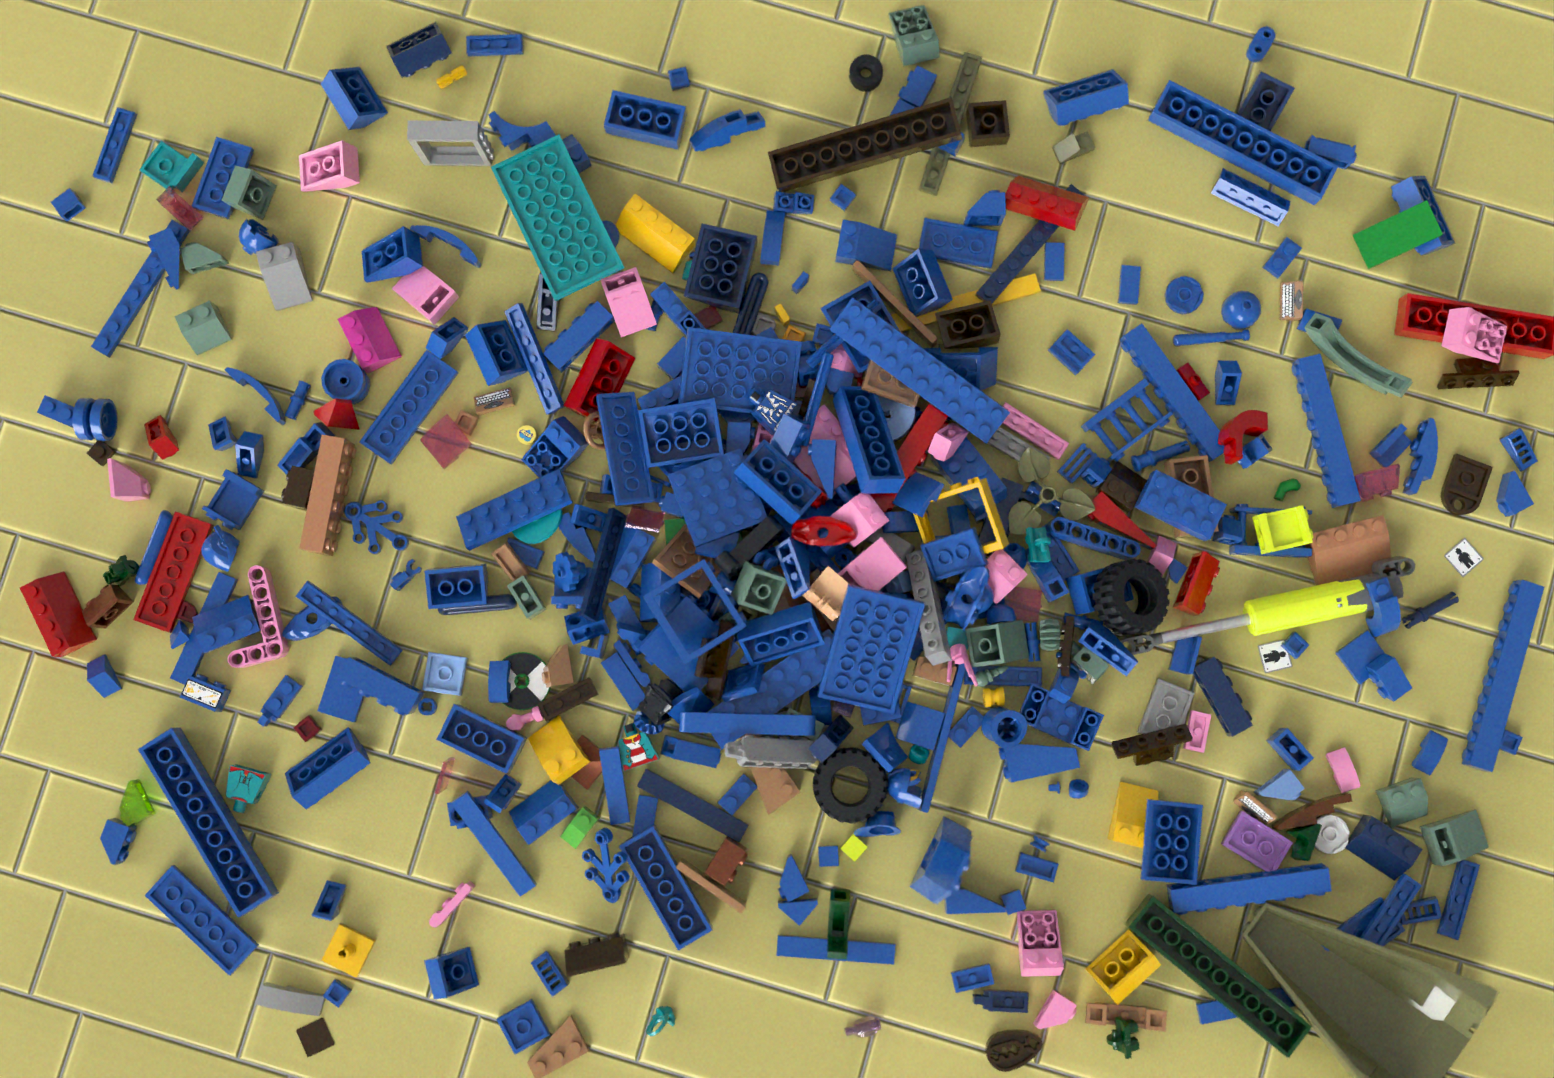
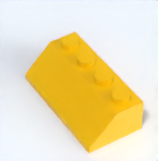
[615,194,696,273]

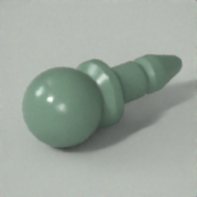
[975,666,1008,687]

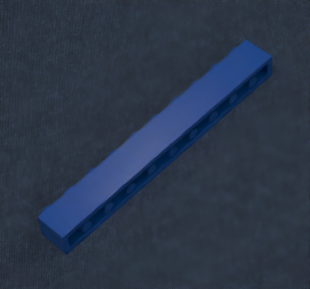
[1462,580,1544,772]

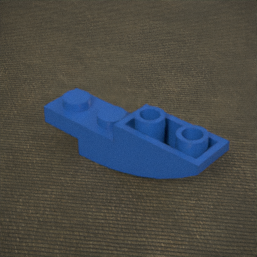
[689,109,765,152]
[650,282,706,337]
[1402,418,1438,496]

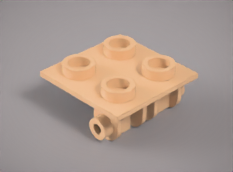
[803,566,850,621]

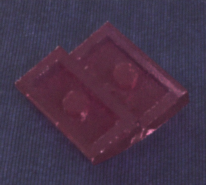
[420,414,472,469]

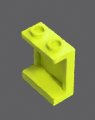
[1252,505,1313,554]

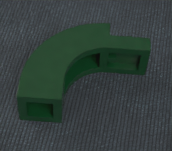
[827,888,850,960]

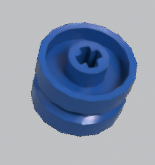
[321,359,370,405]
[73,398,118,441]

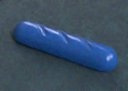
[135,510,173,585]

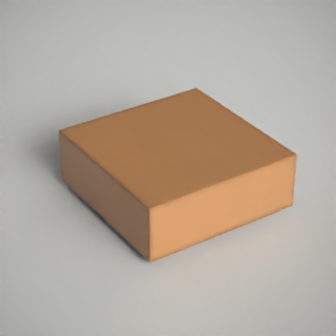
[453,410,479,436]

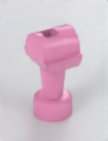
[506,706,544,731]

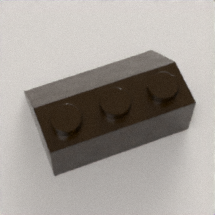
[565,932,629,977]

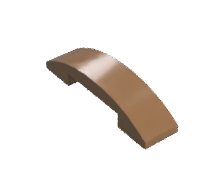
[1085,1002,1167,1032]

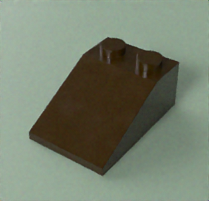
[935,300,1001,349]

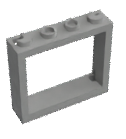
[407,121,494,166]

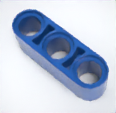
[882,510,930,534]

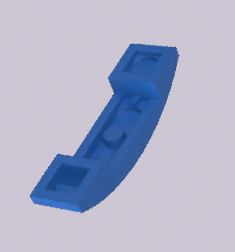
[410,225,481,269]
[224,367,286,425]

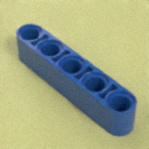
[1046,517,1141,560]

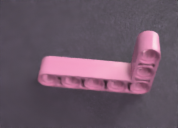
[228,565,289,668]

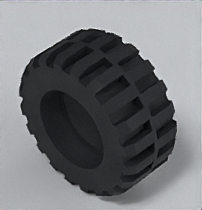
[1093,559,1170,635]
[813,747,888,824]

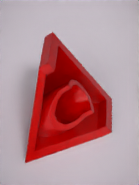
[313,398,360,430]

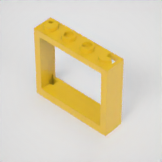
[913,477,1009,554]

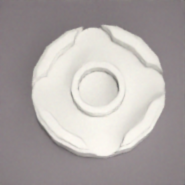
[1315,814,1350,854]

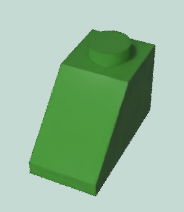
[560,806,600,849]

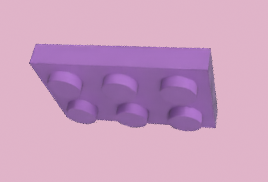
[1221,810,1293,872]

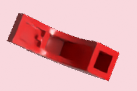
[1218,410,1268,465]

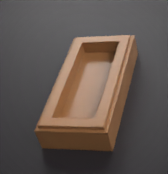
[491,542,530,582]

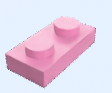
[1183,710,1211,753]

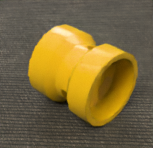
[982,687,1005,707]

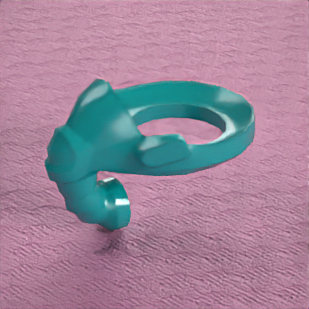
[646,1006,675,1037]

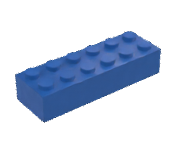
[833,386,906,494]
[619,824,713,950]

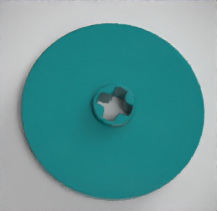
[512,508,562,544]

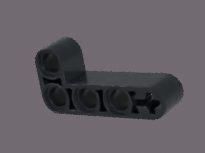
[714,515,785,582]

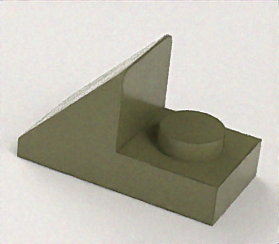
[1052,131,1095,164]

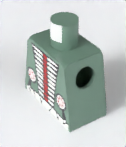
[1071,641,1109,685]

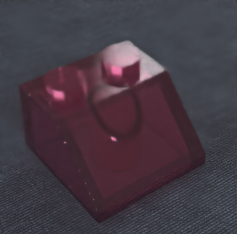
[1354,464,1400,502]

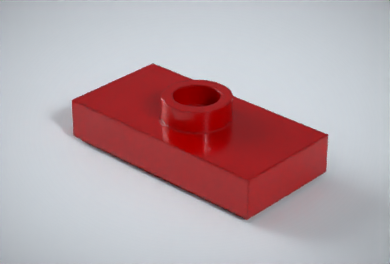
[1176,363,1210,401]

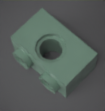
[507,575,547,620]

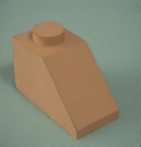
[542,644,574,688]

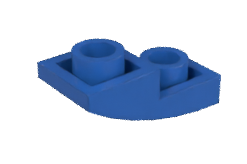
[773,191,814,214]
[488,660,511,703]
[1411,730,1448,776]

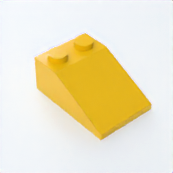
[528,715,591,785]
[1107,781,1159,848]

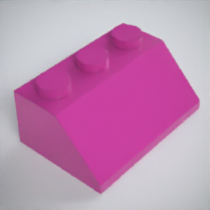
[338,307,402,374]

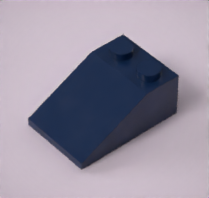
[1237,71,1295,131]

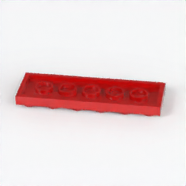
[133,511,214,633]

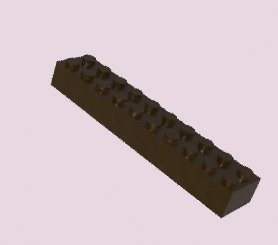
[768,97,962,192]

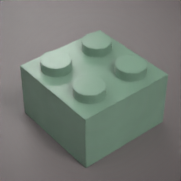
[731,561,787,615]

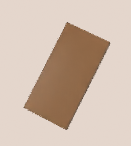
[676,858,746,913]

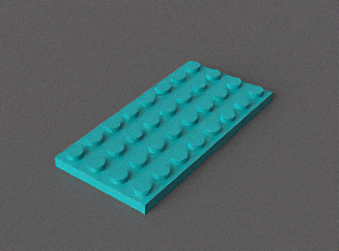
[491,134,624,301]

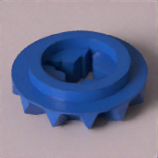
[634,711,665,734]

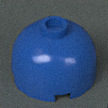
[239,219,279,255]
[1221,290,1262,330]

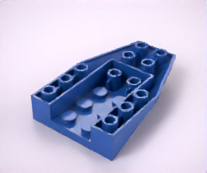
[910,816,972,905]

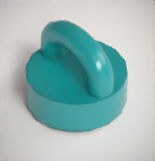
[908,745,929,764]

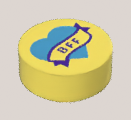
[517,425,537,445]

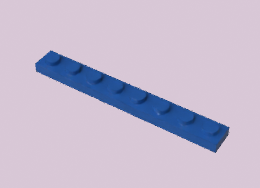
[91,220,190,358]

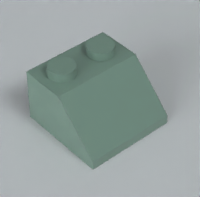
[222,166,277,220]
[174,301,232,355]
[1376,777,1428,828]

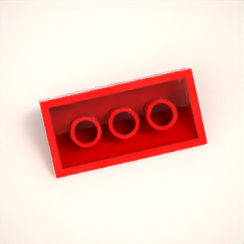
[1005,175,1089,231]
[563,338,636,423]
[20,571,97,657]

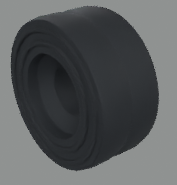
[849,54,883,92]

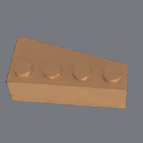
[740,734,800,815]

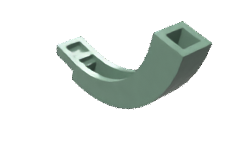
[1304,312,1413,398]

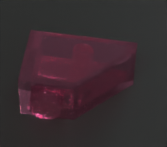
[156,186,203,231]

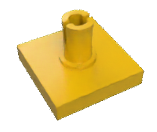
[321,923,376,978]

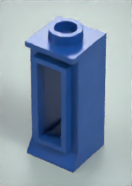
[1304,135,1357,169]

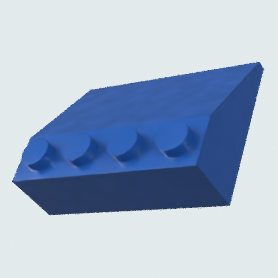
[820,281,900,374]
[638,398,725,468]
[1141,799,1203,885]

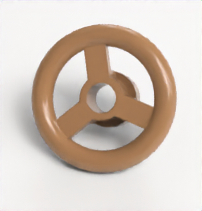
[583,412,605,450]

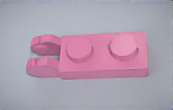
[429,881,475,927]

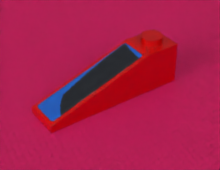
[1085,491,1157,550]

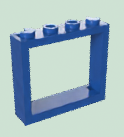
[643,559,747,665]

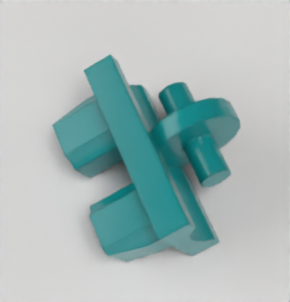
[1025,527,1051,562]

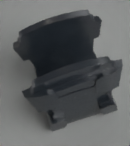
[637,678,684,726]

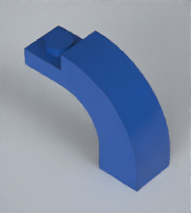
[1365,577,1401,637]

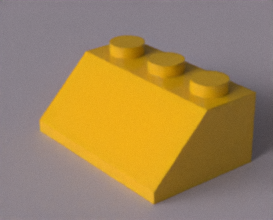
[1086,929,1161,1005]

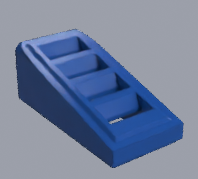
[1499,428,1538,472]
[1400,896,1442,925]
[531,951,570,997]

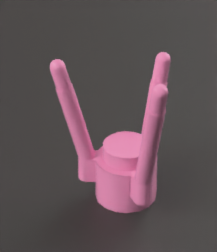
[947,644,978,686]

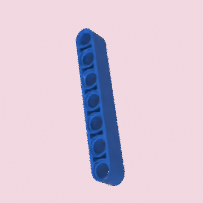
[679,712,816,736]

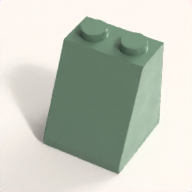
[966,620,1029,667]

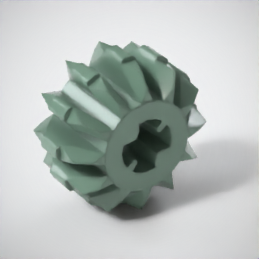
[1039,618,1060,651]

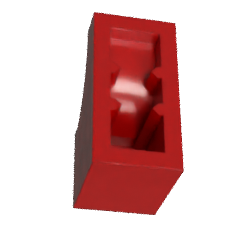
[144,415,179,460]

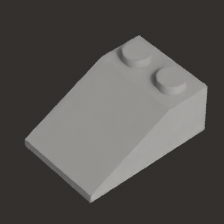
[256,242,313,311]

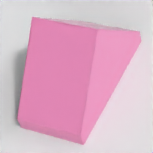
[1146,535,1176,577]

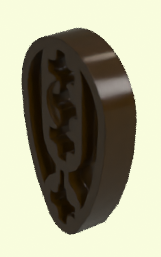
[985,1030,1043,1072]

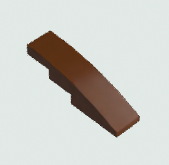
[1272,793,1352,830]

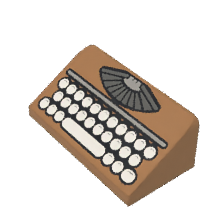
[1280,281,1303,321]
[474,387,515,416]
[1233,791,1277,825]

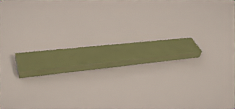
[919,52,982,196]

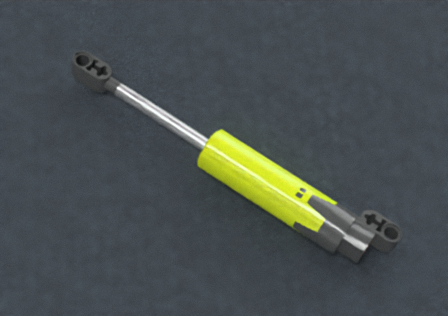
[1117,556,1415,655]

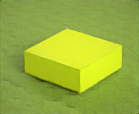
[840,834,868,862]

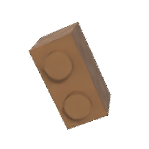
[912,656,957,686]

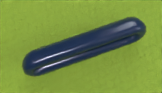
[732,273,769,335]
[438,594,517,615]

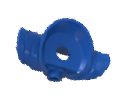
[944,565,994,631]

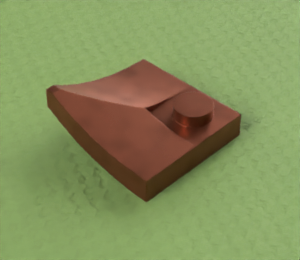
[571,735,602,790]

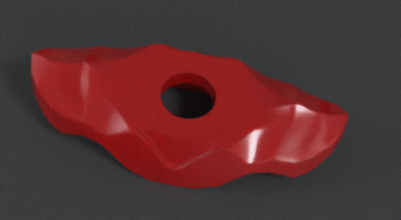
[791,516,857,546]

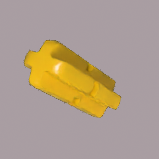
[436,65,467,89]

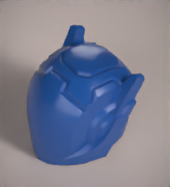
[201,525,240,572]

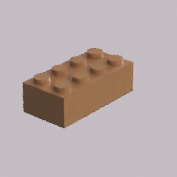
[1164,455,1219,538]

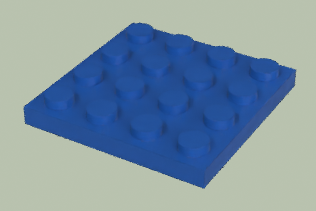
[668,449,767,548]

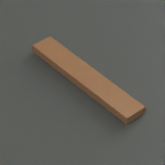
[852,260,937,348]

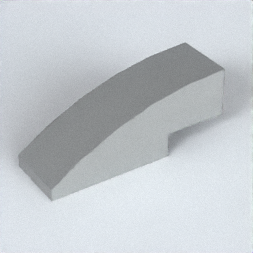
[256,982,325,1016]

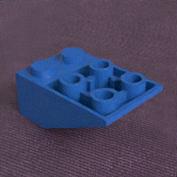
[521,416,589,478]

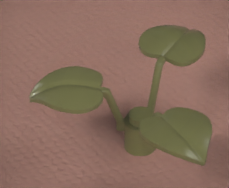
[1008,447,1095,535]

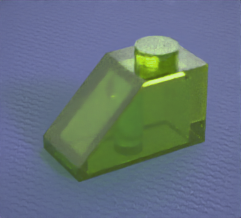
[119,779,156,826]

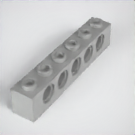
[906,549,952,666]

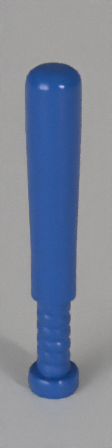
[1173,329,1250,346]

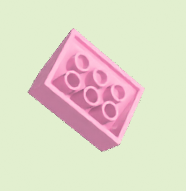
[793,404,857,501]

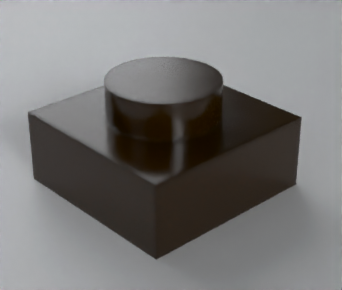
[86,440,116,466]

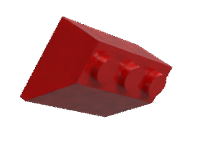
[1173,551,1220,616]

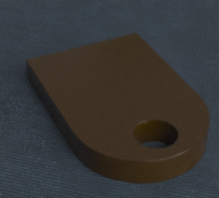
[1440,454,1493,515]

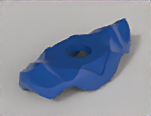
[282,596,342,641]

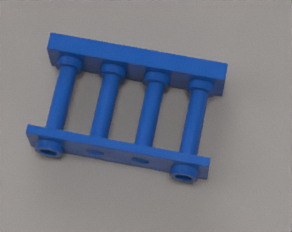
[1081,378,1173,462]
[1229,504,1312,558]

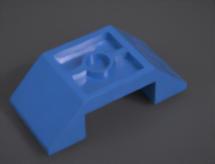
[924,347,998,390]
[1019,683,1104,751]

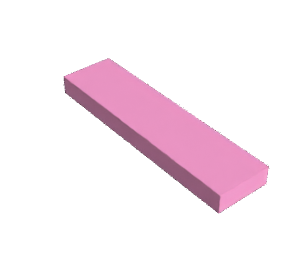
[1002,402,1069,460]

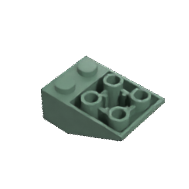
[888,5,939,66]
[1420,809,1489,867]

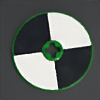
[502,652,551,710]

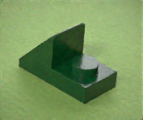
[1286,824,1322,861]

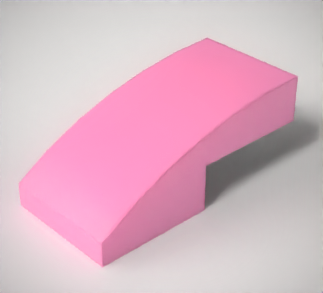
[1326,747,1361,793]

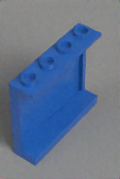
[634,593,740,692]

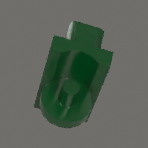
[103,555,139,587]
[1106,1016,1139,1059]

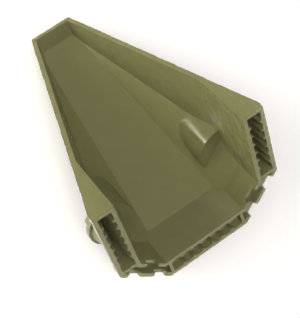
[1242,903,1498,1078]

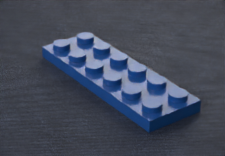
[359,350,459,465]
[596,392,655,506]
[456,469,573,551]
[144,865,259,976]

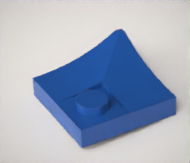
[668,687,715,724]
[862,723,908,773]

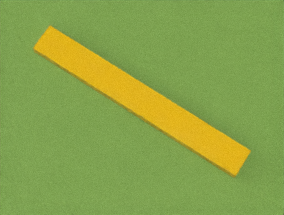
[891,273,1041,332]

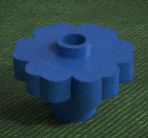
[553,552,587,592]

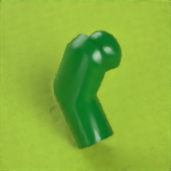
[1274,478,1301,501]

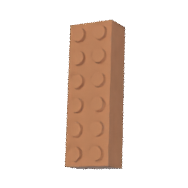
[299,435,356,556]

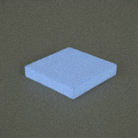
[422,652,468,696]

